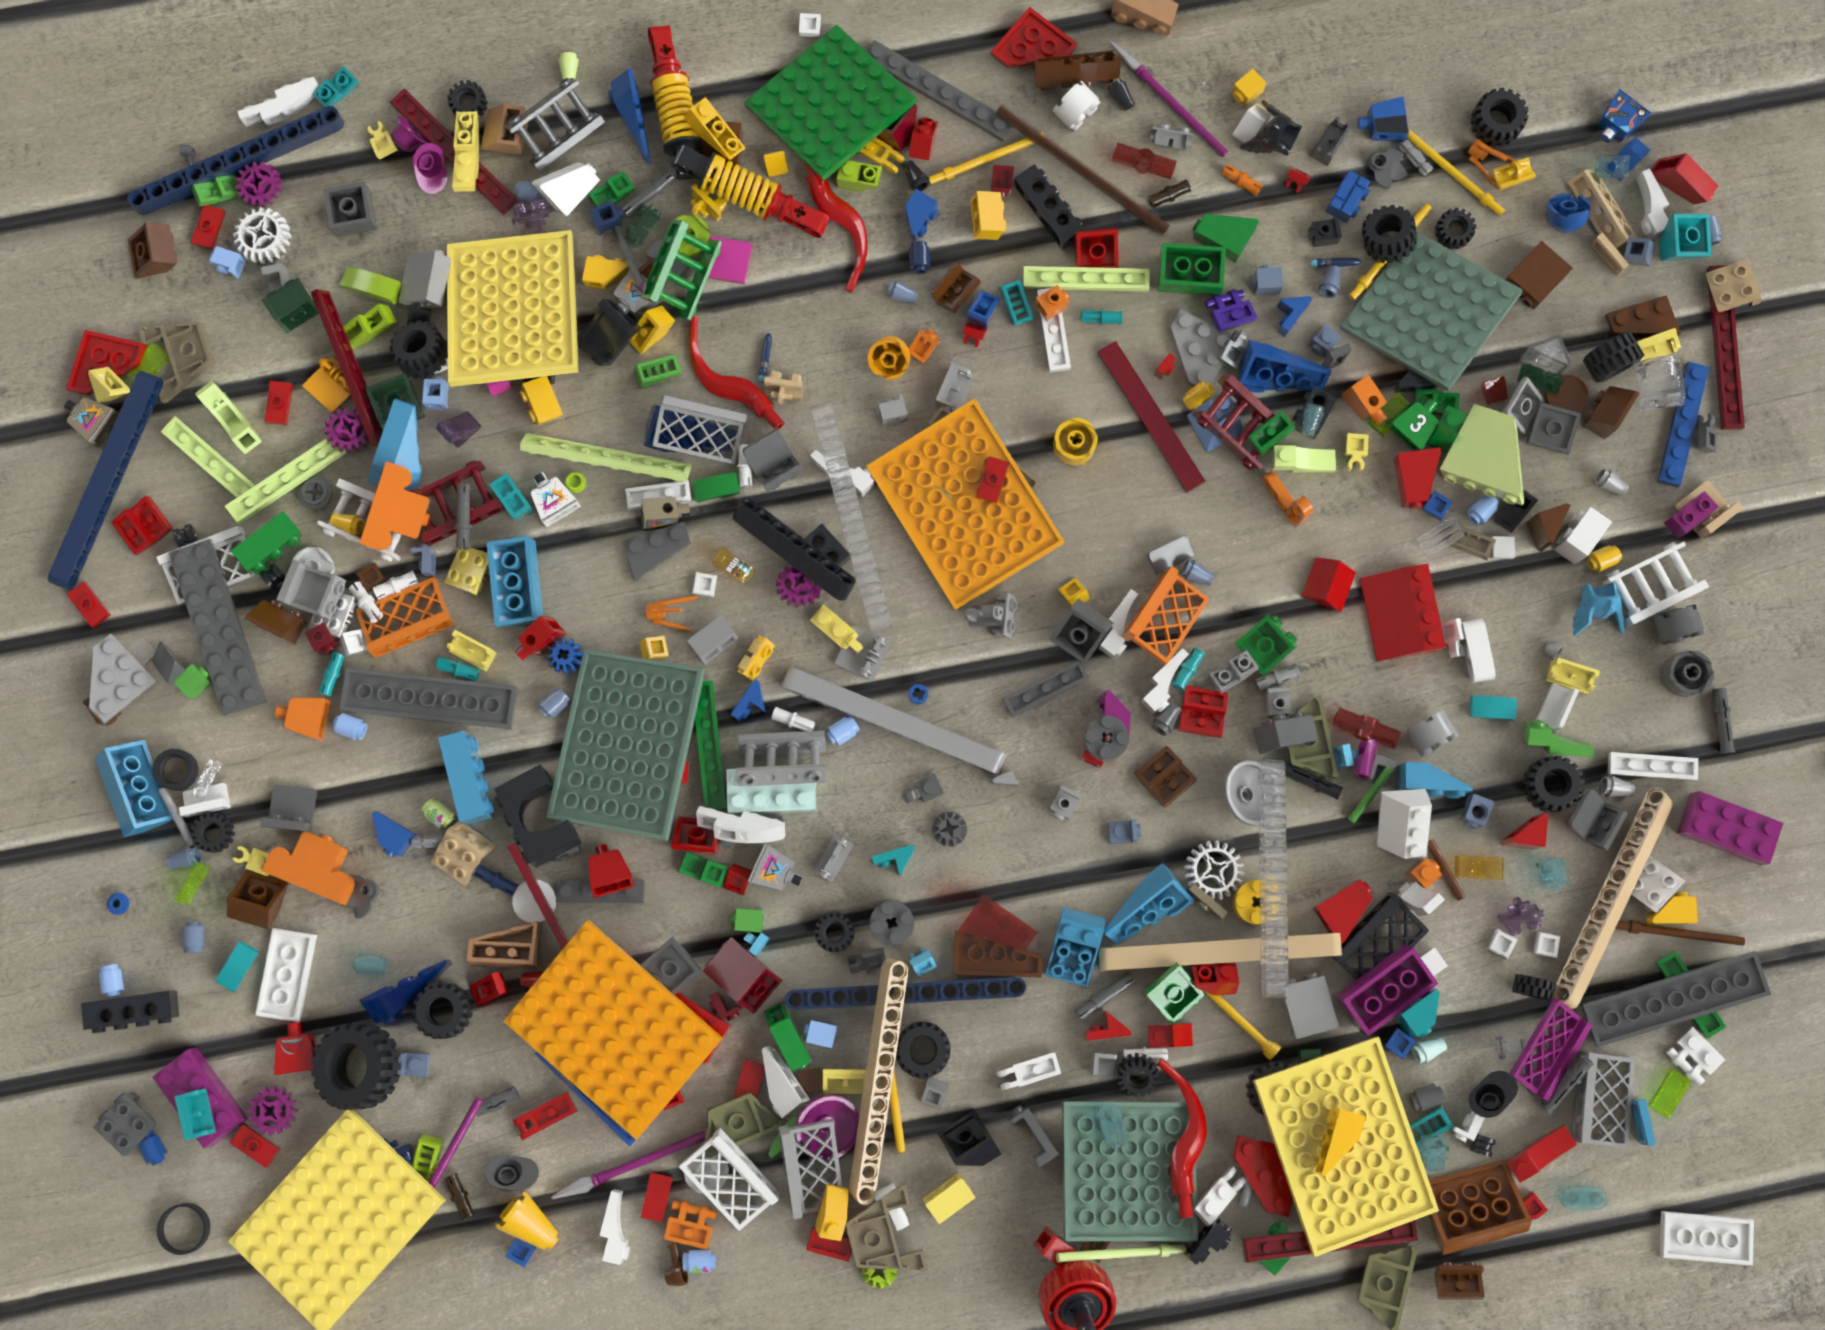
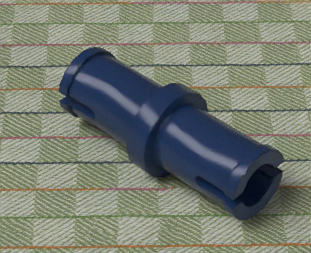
[473,864,519,897]

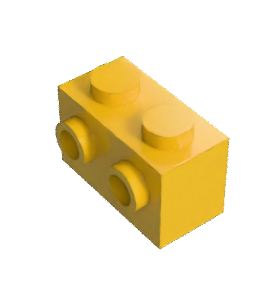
[970,191,1006,240]
[519,376,563,426]

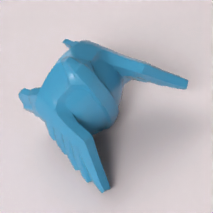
[1572,583,1625,636]

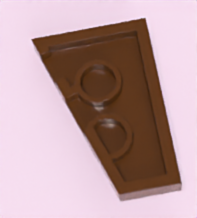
[1605,295,1681,336]

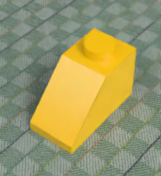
[630,306,675,354]
[1646,892,1698,924]
[815,1184,849,1241]

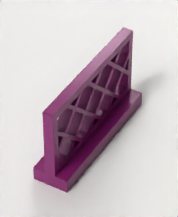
[1509,997,1593,1101]

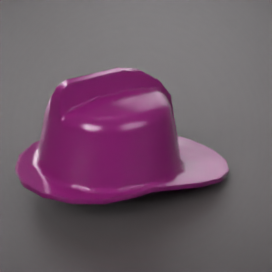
[391,115,429,152]
[412,143,447,194]

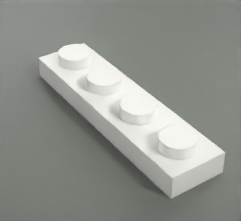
[1037,288,1071,373]
[1608,752,1698,781]

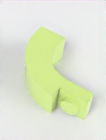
[195,381,262,454]

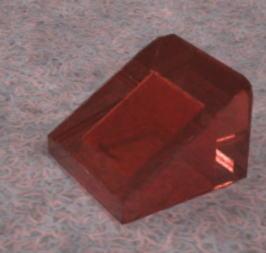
[1480,376,1508,405]

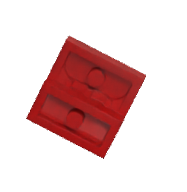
[111,496,173,555]
[1178,685,1228,738]

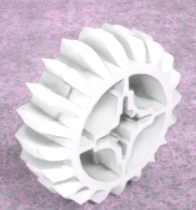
[233,207,292,264]
[1184,841,1244,900]

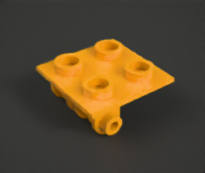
[302,356,351,414]

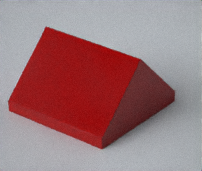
[1074,228,1119,268]
[1301,557,1356,612]
[1500,812,1548,850]
[671,817,720,855]

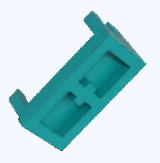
[489,473,535,521]
[174,1089,216,1141]

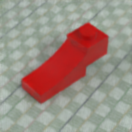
[1507,1124,1577,1183]

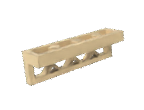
[1568,168,1637,249]

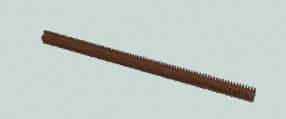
[996,105,1169,235]

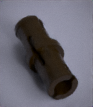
[1148,179,1191,208]
[444,1173,475,1220]

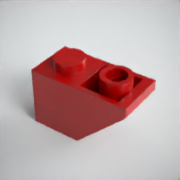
[909,117,938,161]
[1192,962,1239,996]

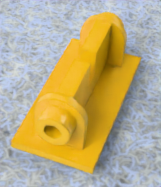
[737,635,775,682]

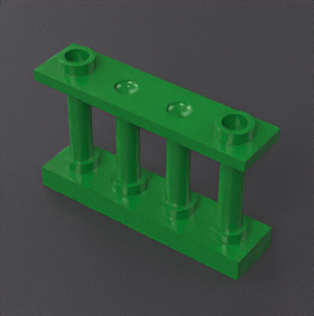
[640,219,722,320]

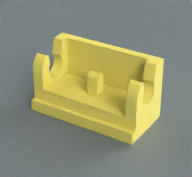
[1635,328,1681,366]
[447,630,497,672]
[1546,658,1600,694]
[823,1069,866,1094]
[923,1172,976,1224]

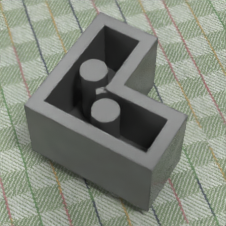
[1253,713,1318,755]

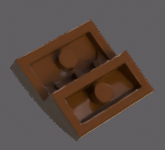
[1134,746,1197,809]

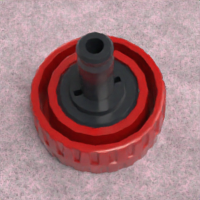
[1038,1261,1117,1330]

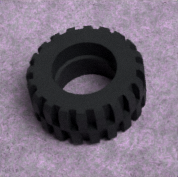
[311,1023,401,1110]

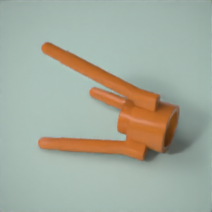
[1468,139,1517,186]
[646,595,698,632]

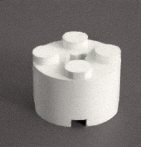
[1052,81,1101,132]

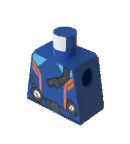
[1598,89,1651,143]

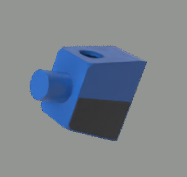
[1357,96,1409,142]

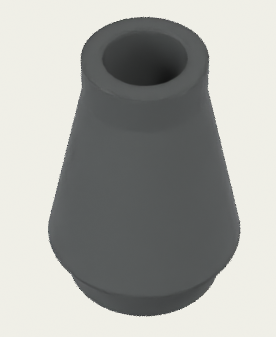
[1152,703,1181,736]

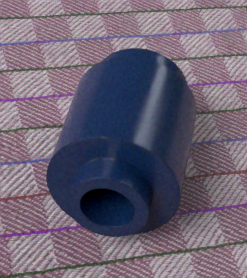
[909,241,930,274]

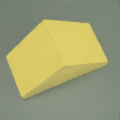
[88,367,130,403]

